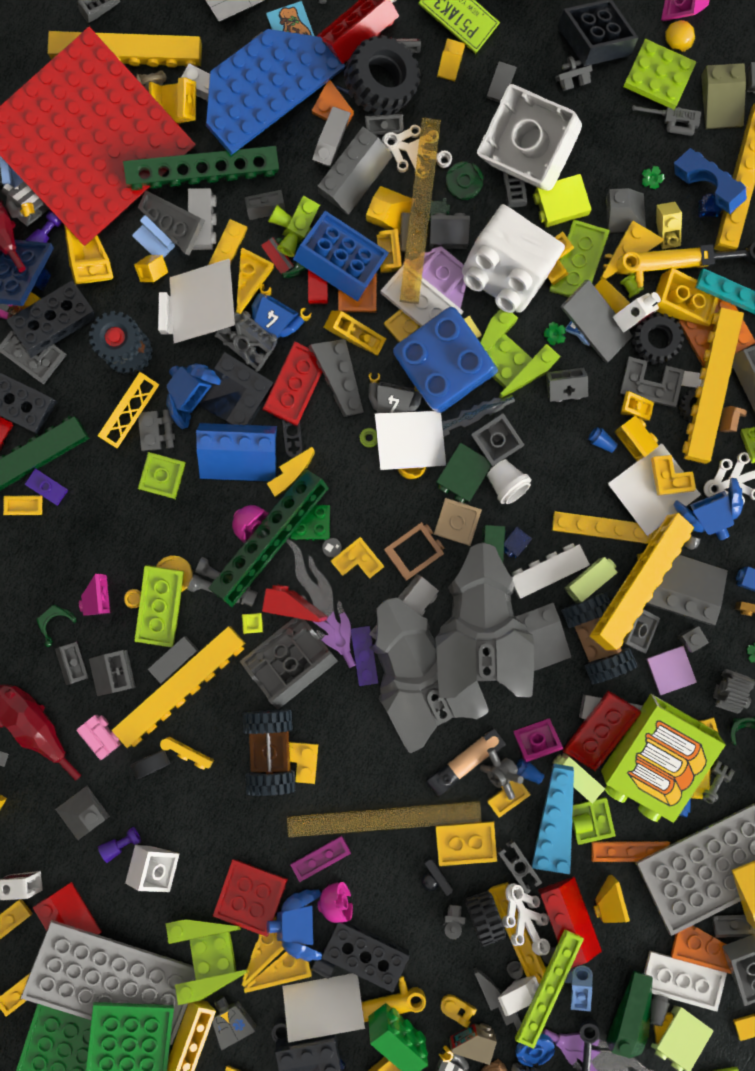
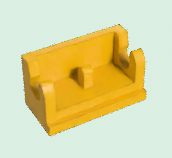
[377,229,402,273]

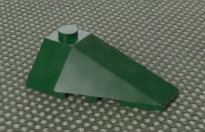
[605,971,653,1059]

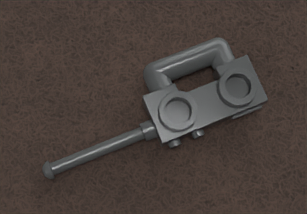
[632,105,701,136]

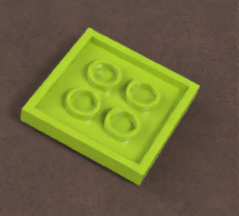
[623,39,696,110]

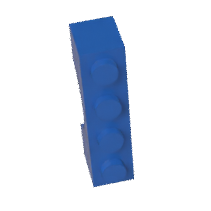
[674,148,747,214]

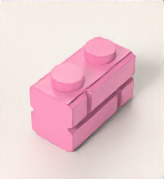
[76,714,121,760]

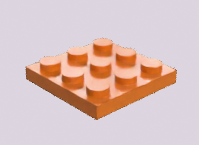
[677,299,755,368]

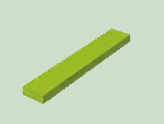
[515,929,584,1049]

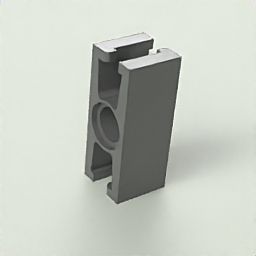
[148,636,199,684]
[496,839,542,894]

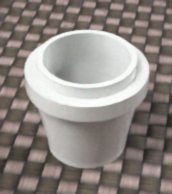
[487,460,531,504]

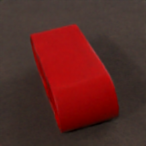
[308,270,328,304]

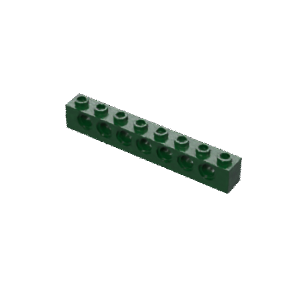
[123,146,279,190]
[208,469,329,607]

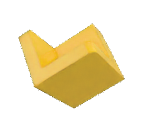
[134,255,168,282]

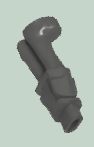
[187,557,258,606]

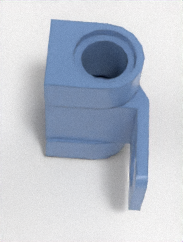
[564,966,593,1011]

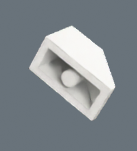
[498,976,539,1016]

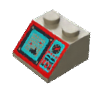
[449,1023,497,1065]

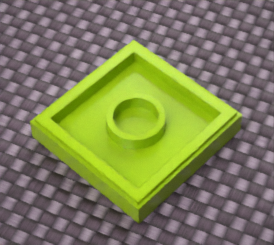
[138,452,186,499]

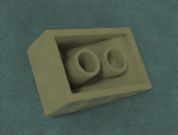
[701,63,746,129]

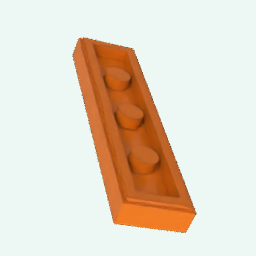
[591,841,670,862]

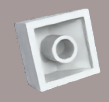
[125,845,179,892]

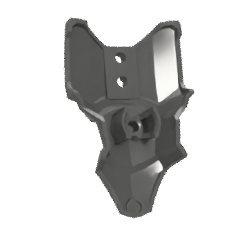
[435,543,534,698]
[369,597,488,753]

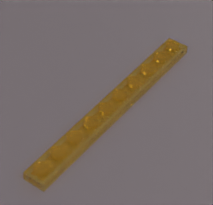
[399,118,441,304]
[287,802,482,837]

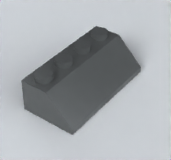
[317,127,393,215]

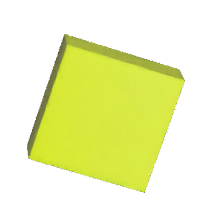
[242,613,263,634]

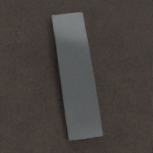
[474,967,522,1031]

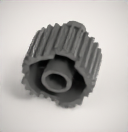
[713,669,755,714]

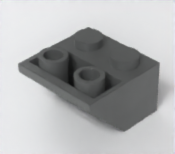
[429,213,470,249]
[89,650,135,696]

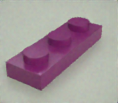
[290,835,351,882]

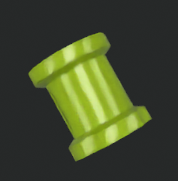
[620,273,644,298]

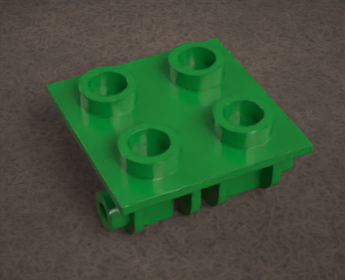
[291,505,330,540]

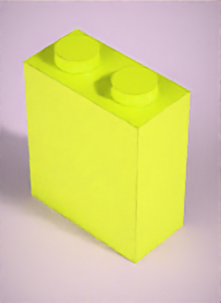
[533,174,592,228]

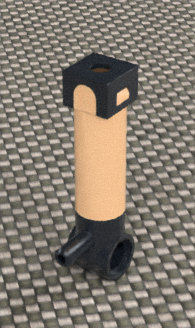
[425,727,506,797]

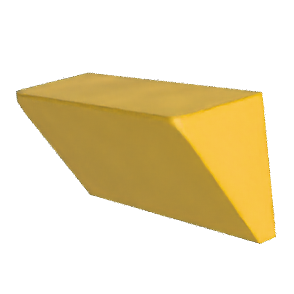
[594,279,630,314]

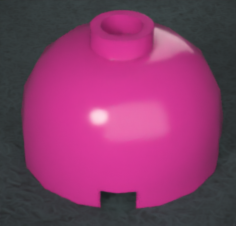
[232,505,269,543]
[318,882,353,923]

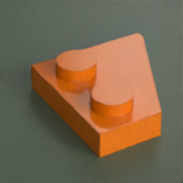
[312,80,354,130]

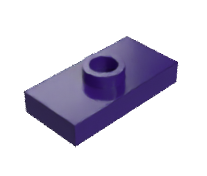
[25,469,68,506]

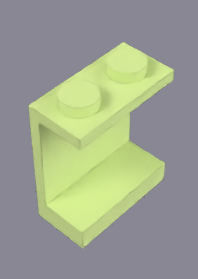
[651,1005,713,1071]

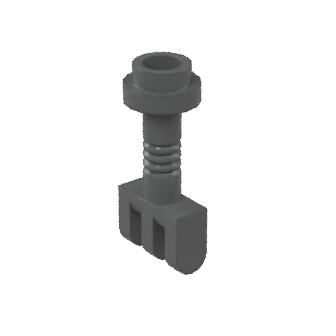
[702,760,735,804]

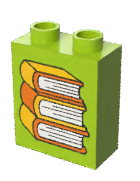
[601,694,725,823]

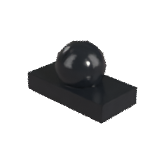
[421,856,453,896]

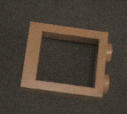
[384,522,444,581]

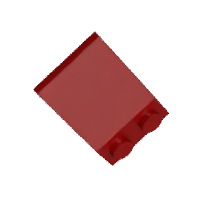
[262,584,328,622]

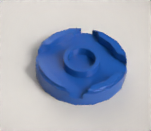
[515,1034,555,1067]

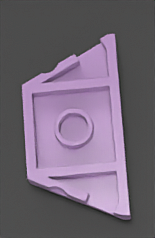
[403,246,466,308]

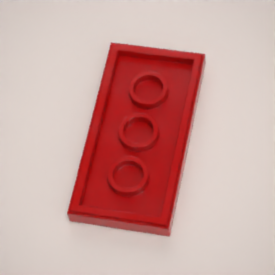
[262,341,323,426]
[563,691,641,771]

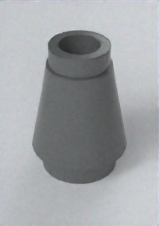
[651,994,670,1026]

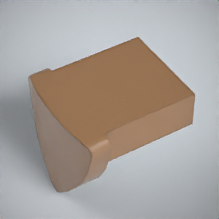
[719,406,747,433]

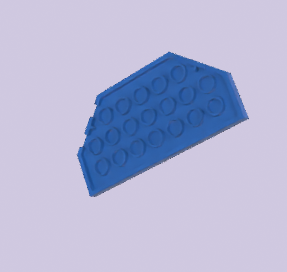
[206,29,345,155]

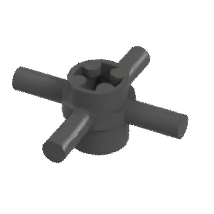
[480,747,523,800]

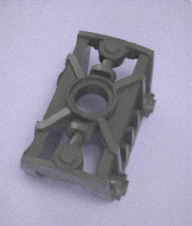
[215,311,278,372]

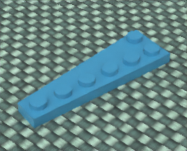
[532,764,574,874]

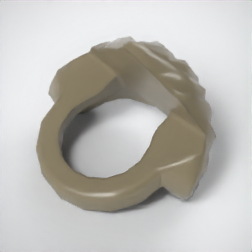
[136,71,167,92]

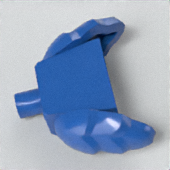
[166,364,221,429]
[673,477,744,540]
[266,889,323,962]

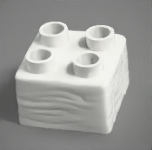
[477,84,582,191]
[462,204,565,313]

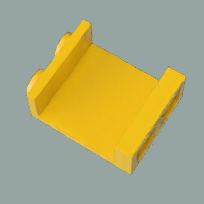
[149,77,196,123]

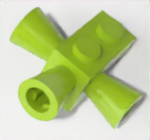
[268,196,320,257]

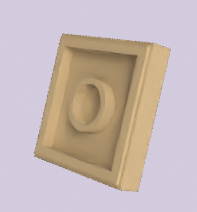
[434,498,482,546]

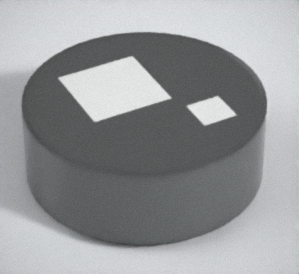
[322,538,342,557]

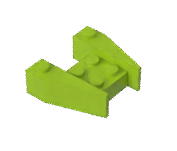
[481,309,561,399]
[166,920,248,1005]

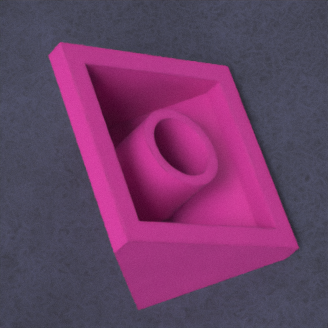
[514,718,563,762]

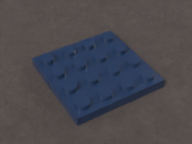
[0,240,54,306]

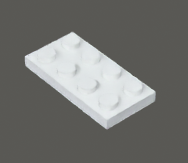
[380,263,463,327]
[644,951,727,1011]

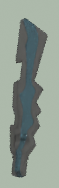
[442,395,515,437]

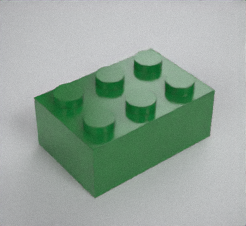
[368,1003,428,1071]

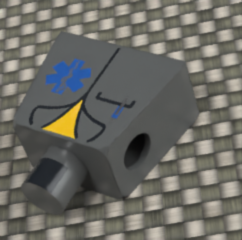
[212,996,256,1050]

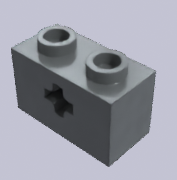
[546,368,588,402]

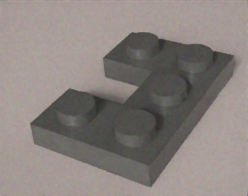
[0,329,67,385]
[619,357,685,408]

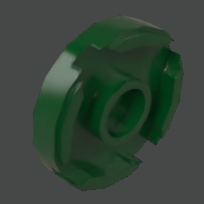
[446,161,483,200]

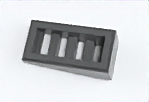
[78,0,120,23]
[503,171,527,208]

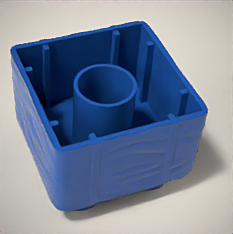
[393,307,498,413]

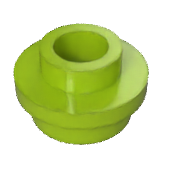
[360,428,378,447]

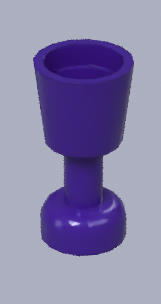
[25,211,62,243]
[98,827,141,863]

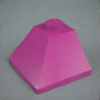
[661,0,709,21]
[79,574,110,615]

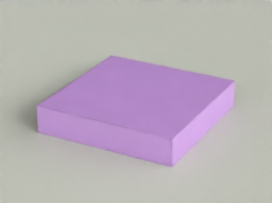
[646,646,697,695]

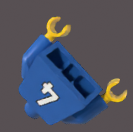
[251,284,312,338]

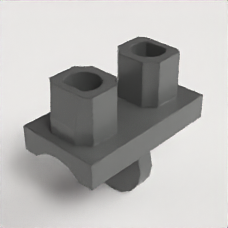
[555,56,593,91]
[442,905,465,940]

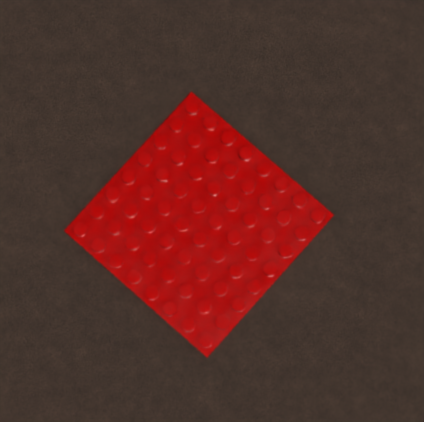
[0,27,196,246]

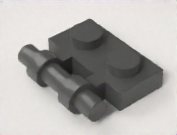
[138,410,175,451]

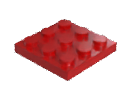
[213,859,288,937]

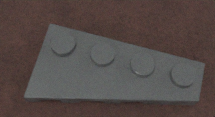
[138,191,205,255]
[308,339,363,417]

